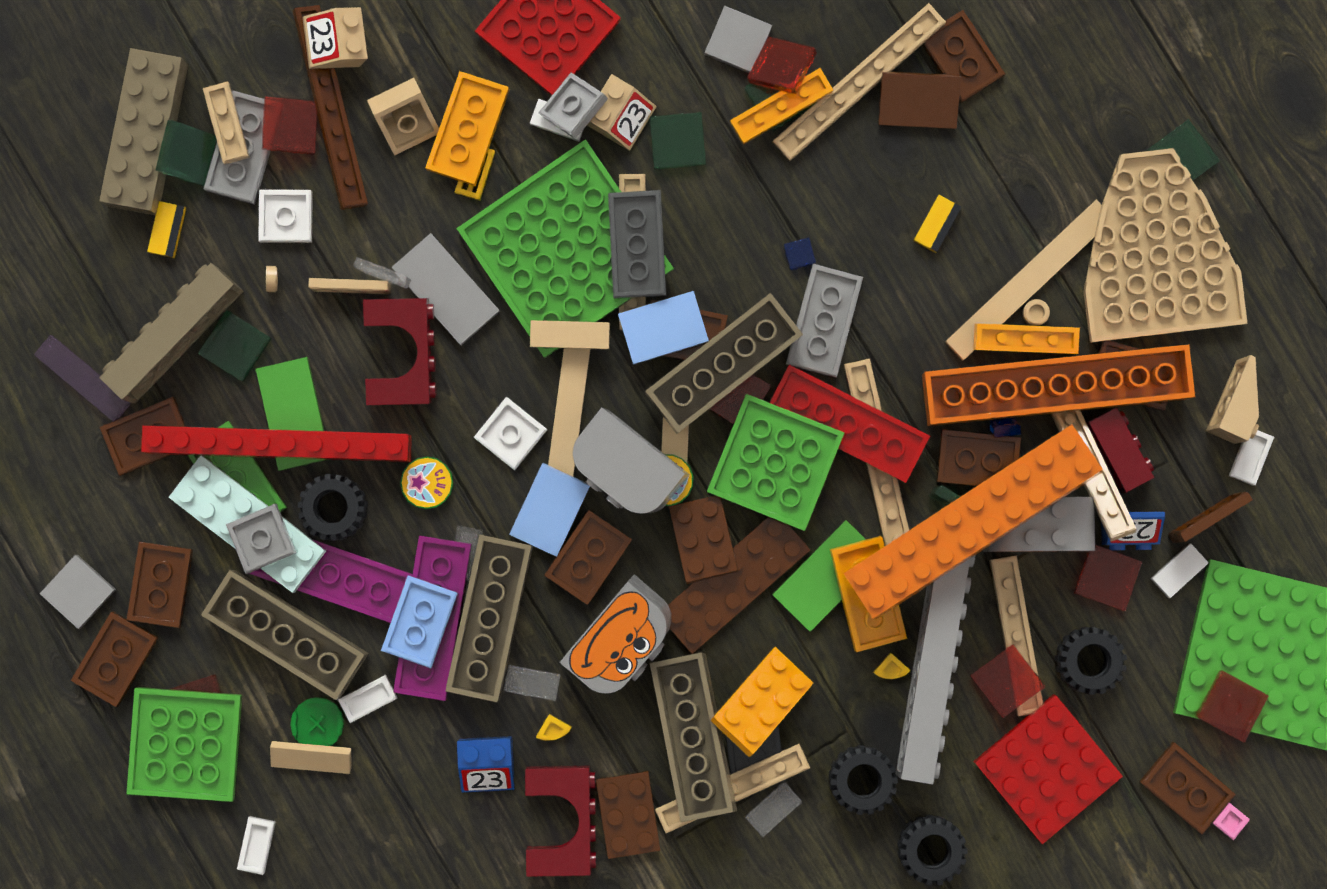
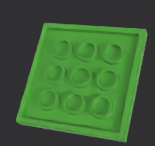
[707,394,845,531]
[127,687,242,802]

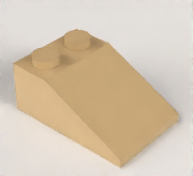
[1206,355,1259,444]

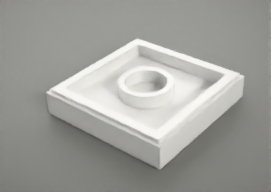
[259,190,313,243]
[474,397,547,470]

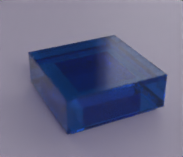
[783,237,816,270]
[990,418,1021,437]

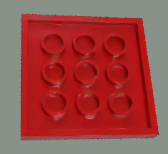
[475,0,621,96]
[973,694,1123,844]

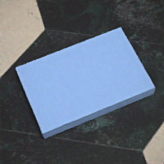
[618,291,709,365]
[509,463,590,557]
[381,575,458,668]

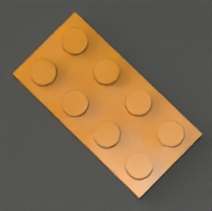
[425,71,510,186]
[830,536,907,652]
[710,647,813,757]

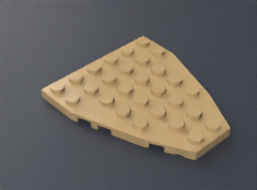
[1083,148,1248,343]

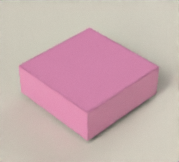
[1212,803,1250,840]

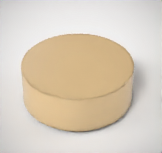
[266,266,278,292]
[1022,299,1050,326]

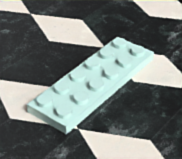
[169,455,326,593]

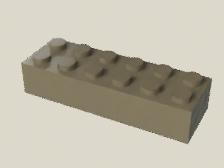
[99,48,188,215]
[99,263,244,404]
[644,293,803,434]
[445,534,533,702]
[201,570,369,700]
[650,652,737,822]

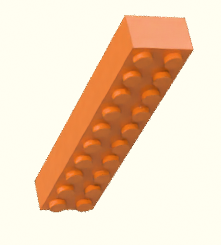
[922,344,1195,426]
[843,424,1103,619]

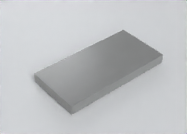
[203,90,284,205]
[392,233,500,346]
[786,264,863,378]

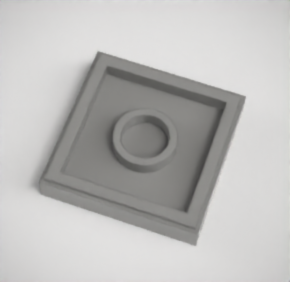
[704,6,772,74]
[538,73,608,139]
[226,504,296,574]
[40,555,116,629]

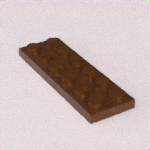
[668,517,810,654]

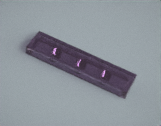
[34,335,131,421]

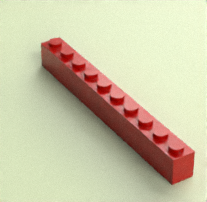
[141,426,412,462]

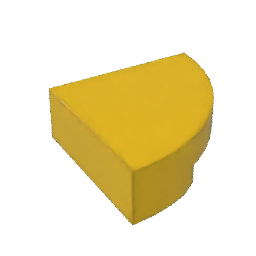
[873,653,911,679]
[536,714,572,741]

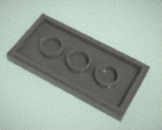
[608,190,666,299]

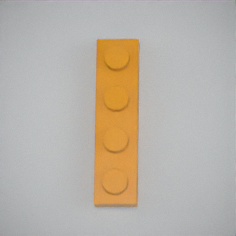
[730,68,833,144]
[973,324,1080,354]

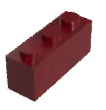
[1086,408,1154,493]

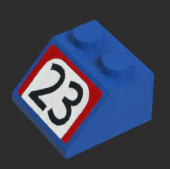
[1101,512,1165,550]
[457,736,515,792]

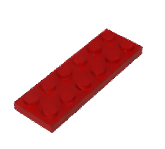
[770,365,930,483]

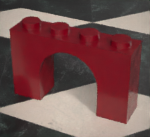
[363,298,436,405]
[525,766,596,877]

